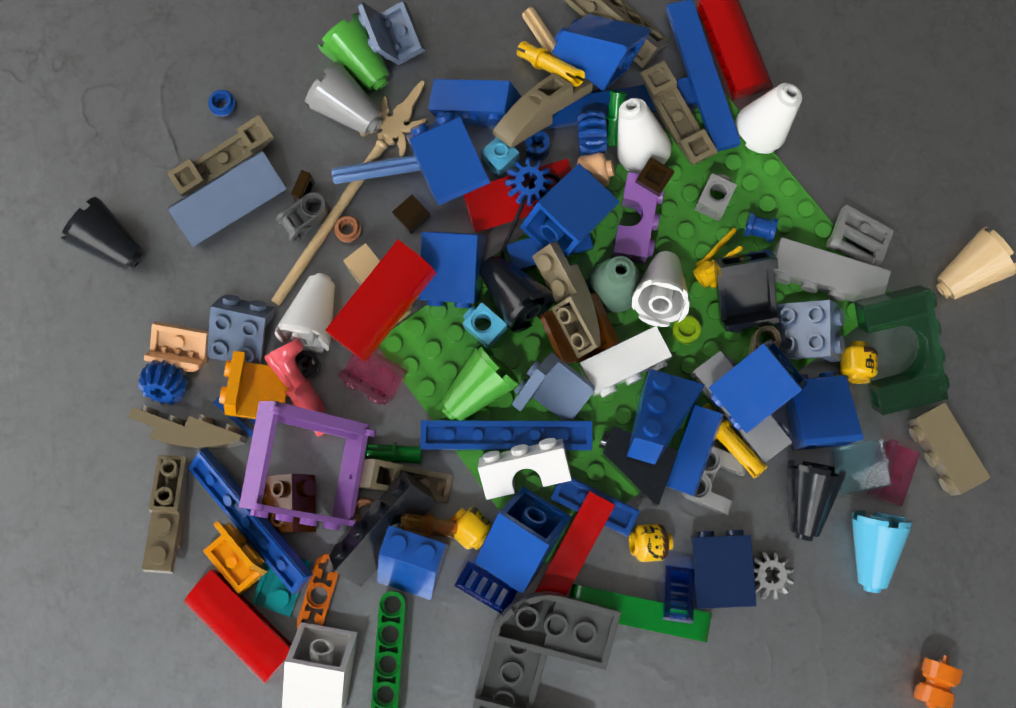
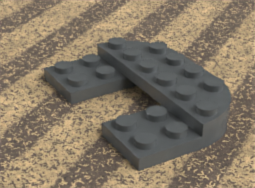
[473,591,621,708]

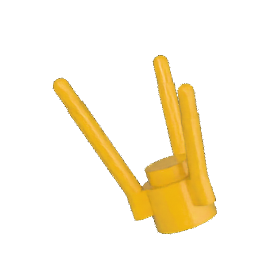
[692,228,743,289]

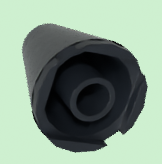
[61,197,143,270]
[480,256,554,333]
[787,460,846,541]

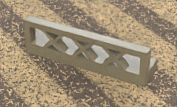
[564,0,670,68]

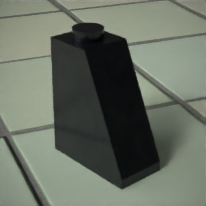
[599,426,678,506]

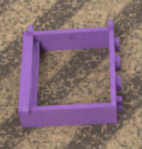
[239,401,377,530]

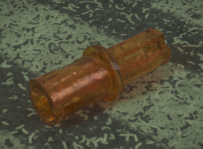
[400,513,457,539]

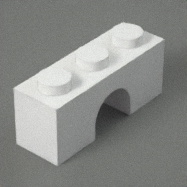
[478,438,571,500]

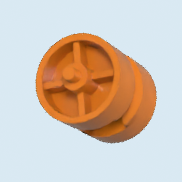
[913,655,964,708]

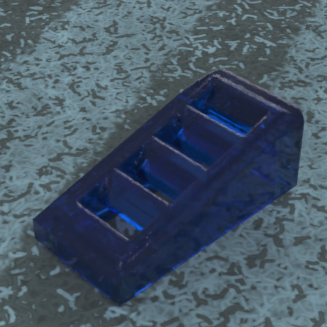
[454,561,518,613]
[662,565,694,624]

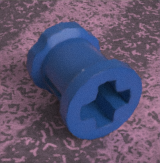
[525,130,550,162]
[744,212,778,243]

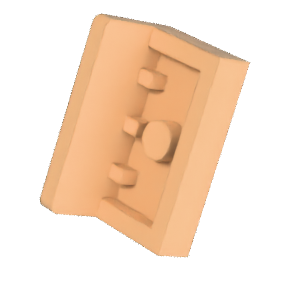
[144,321,208,372]

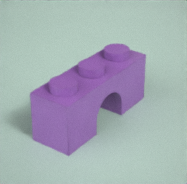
[612,172,664,264]

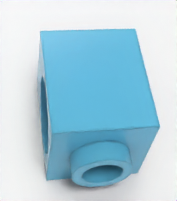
[480,137,520,179]
[463,302,507,349]

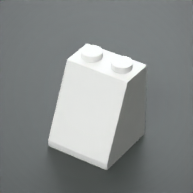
[282,622,358,708]

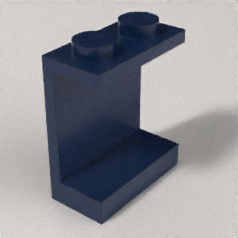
[691,530,757,609]

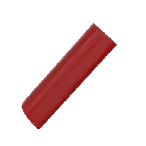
[696,0,773,101]
[463,158,571,233]
[325,239,437,363]
[184,569,292,684]

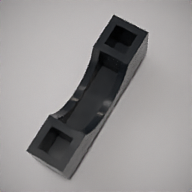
[329,471,437,587]

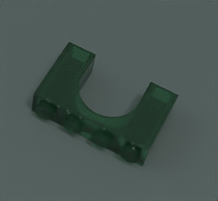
[854,285,950,415]

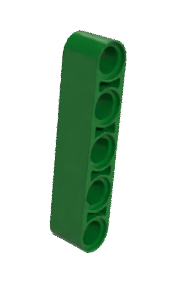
[570,584,712,642]
[371,591,408,708]

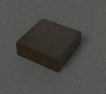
[635,157,675,197]
[291,170,315,202]
[392,194,431,234]

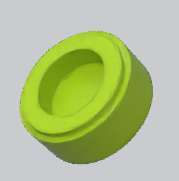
[672,315,701,344]

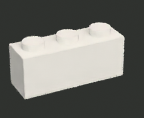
[579,326,672,398]

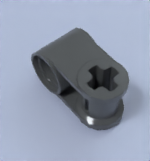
[276,192,330,242]

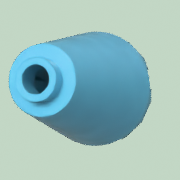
[852,510,913,593]

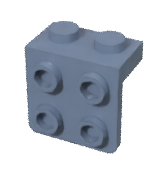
[358,1,426,65]
[207,295,275,364]
[775,300,845,362]
[511,352,595,421]

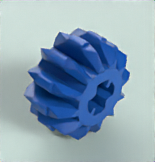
[577,110,607,156]
[505,158,553,207]
[137,360,189,405]

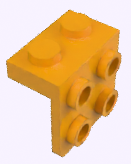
[219,351,287,419]
[203,520,267,595]

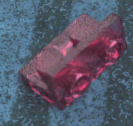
[338,352,408,405]
[866,439,921,507]

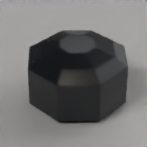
[295,350,321,379]

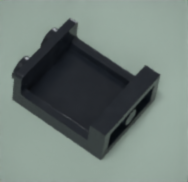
[714,249,781,333]

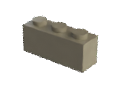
[907,402,991,496]

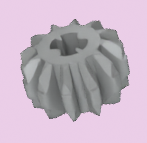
[753,550,795,600]

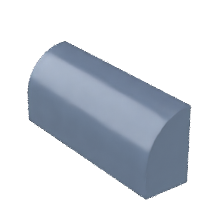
[168,150,287,247]

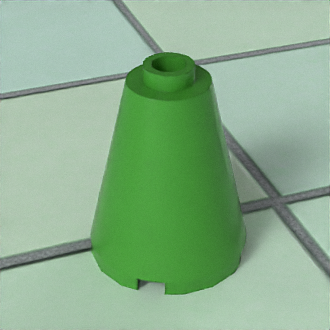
[318,13,390,91]
[442,343,520,421]

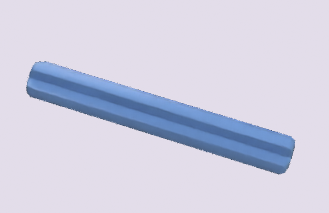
[332,155,420,184]

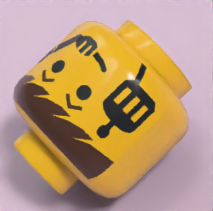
[840,341,878,384]
[450,507,492,550]
[628,523,673,562]

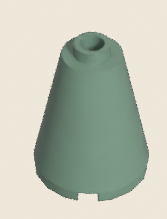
[588,256,642,313]

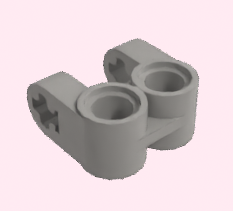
[680,446,746,516]

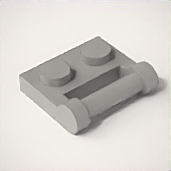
[826,204,894,267]

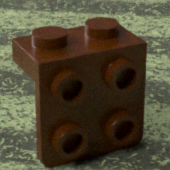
[540,293,620,365]
[262,474,316,533]

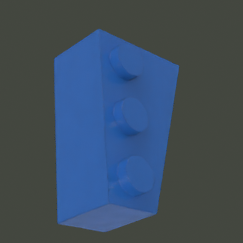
[428,79,522,129]
[627,369,705,464]

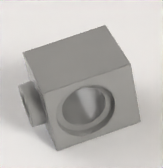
[694,173,737,221]

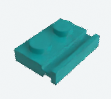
[251,557,312,617]

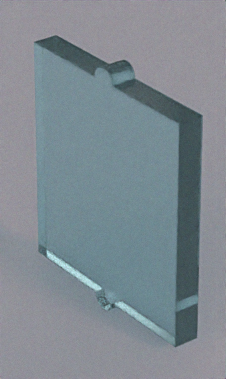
[833,439,892,496]

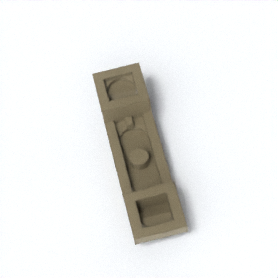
[640,60,718,166]
[167,115,274,196]

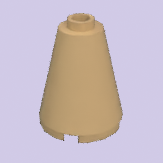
[936,226,1016,300]

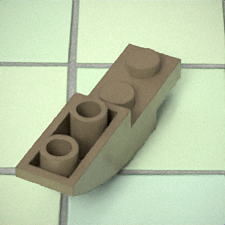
[493,73,593,148]
[532,241,601,358]
[128,405,248,449]
[142,455,188,574]

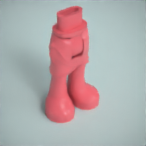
[264,338,325,437]

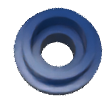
[208,90,236,117]

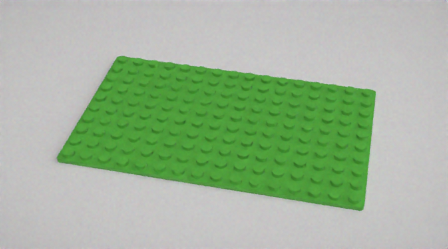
[378,93,892,565]

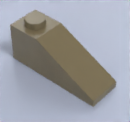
[359,459,453,503]

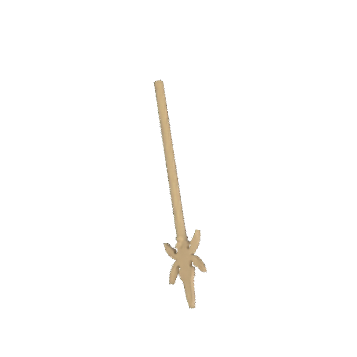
[271,80,428,307]

